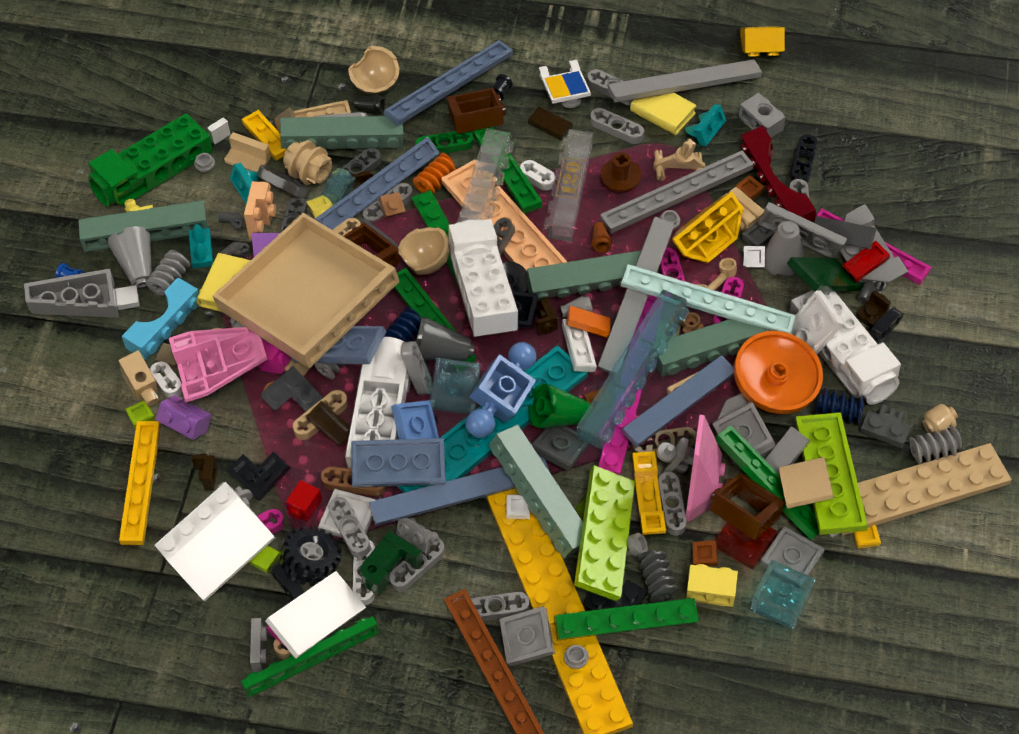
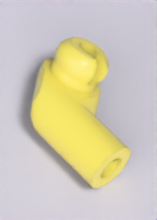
[124,199,153,212]

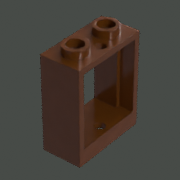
[447,88,506,134]
[343,223,399,267]
[710,473,786,540]

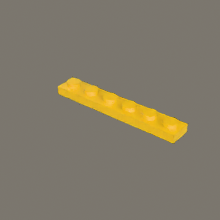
[119,421,161,545]

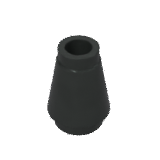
[354,94,385,114]

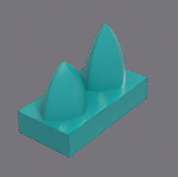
[685,104,726,146]
[230,163,259,204]
[189,224,213,269]

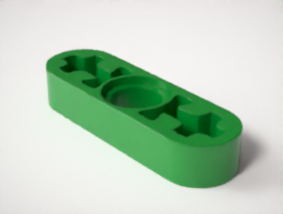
[415,131,474,155]

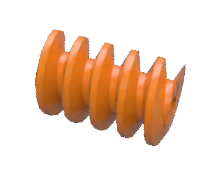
[413,153,457,195]

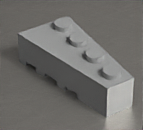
[24,269,120,318]

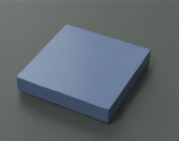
[391,400,439,439]

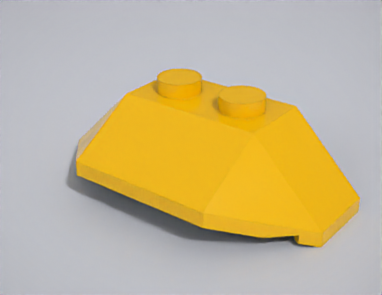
[672,191,744,263]

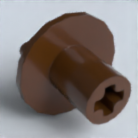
[601,152,642,193]

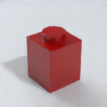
[286,480,322,522]

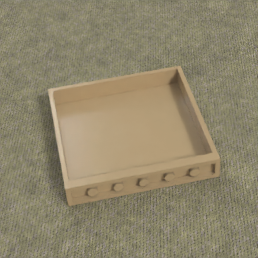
[213,213,399,369]

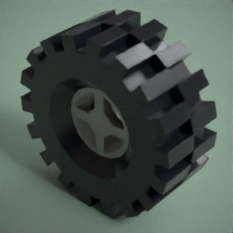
[279,526,342,586]

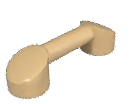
[698,258,737,291]

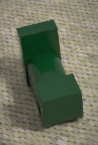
[360,531,423,596]

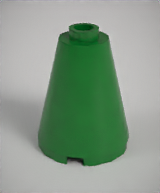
[528,383,593,429]

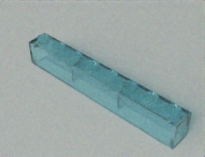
[576,289,689,449]

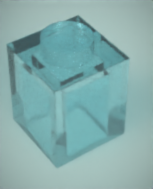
[321,168,356,203]

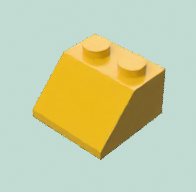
[740,26,785,56]

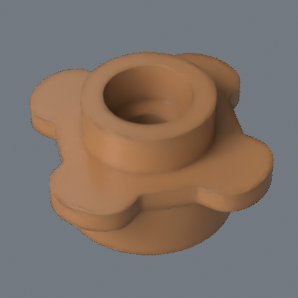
[679,312,703,334]

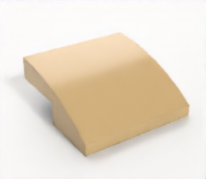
[779,457,834,509]

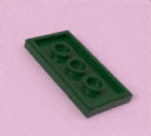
[787,257,863,292]

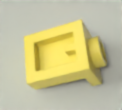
[306,195,333,218]

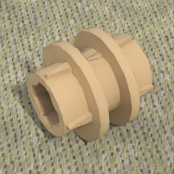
[283,140,332,185]

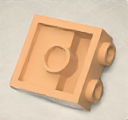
[244,181,276,240]

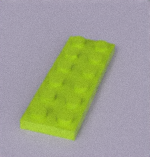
[795,412,868,535]
[574,465,635,601]

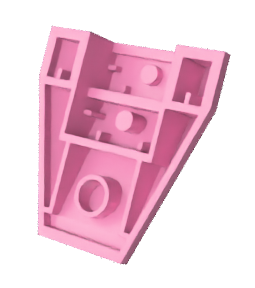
[169,327,267,402]
[686,415,726,522]

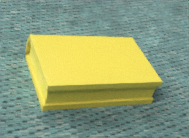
[630,93,696,136]
[196,253,250,312]

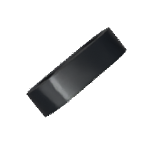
[869,307,904,342]

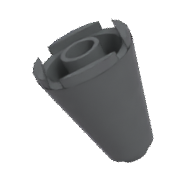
[416,317,475,361]

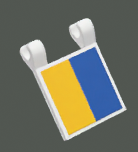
[539,60,591,104]

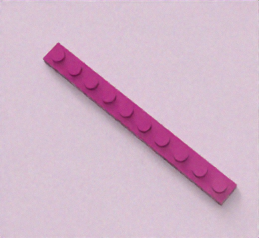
[598,294,665,475]

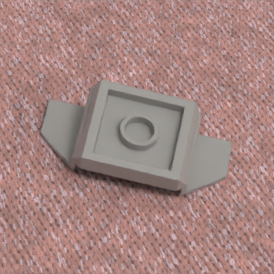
[839,204,908,283]
[712,393,776,467]

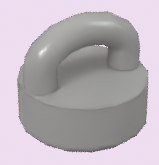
[626,533,648,557]

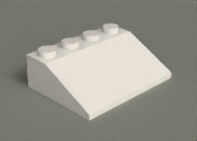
[155,482,275,601]

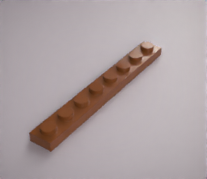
[444,589,544,734]

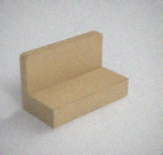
[224,132,271,172]

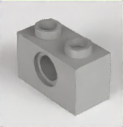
[739,93,786,138]

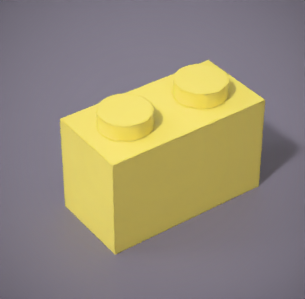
[686,564,738,607]

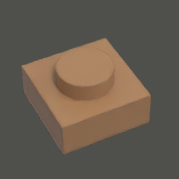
[378,192,406,218]

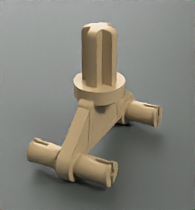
[653,139,705,181]

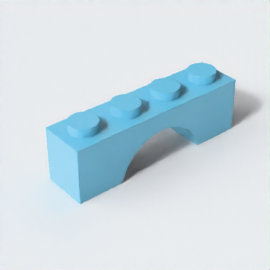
[122,278,199,360]

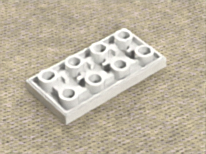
[265,571,366,659]

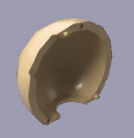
[348,46,400,95]
[398,227,450,276]

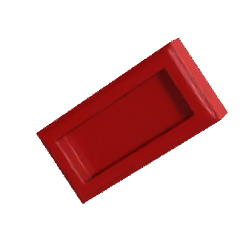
[842,241,890,283]

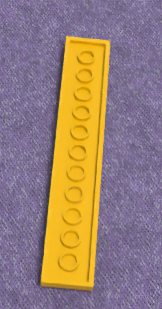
[487,489,633,734]

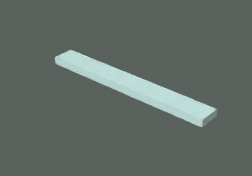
[621,264,796,334]

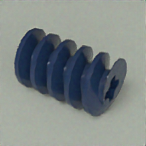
[384,307,421,342]
[815,388,864,426]

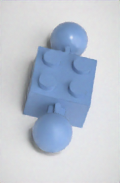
[466,342,536,438]

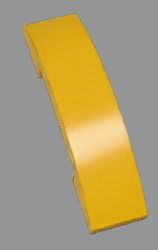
[632,451,666,535]

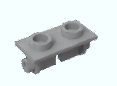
[396,517,440,553]

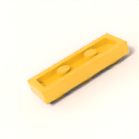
[242,110,287,161]

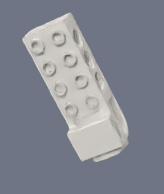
[448,219,518,337]
[790,290,901,405]
[345,337,411,469]

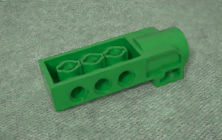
[88,113,213,208]

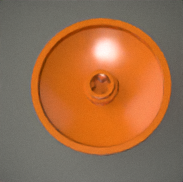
[733,331,823,414]

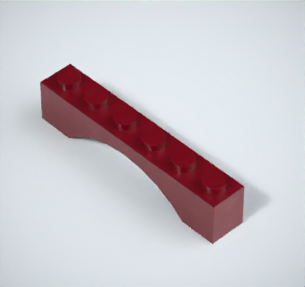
[740,126,817,223]

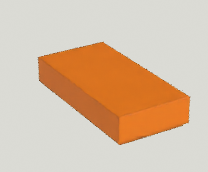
[567,306,610,337]

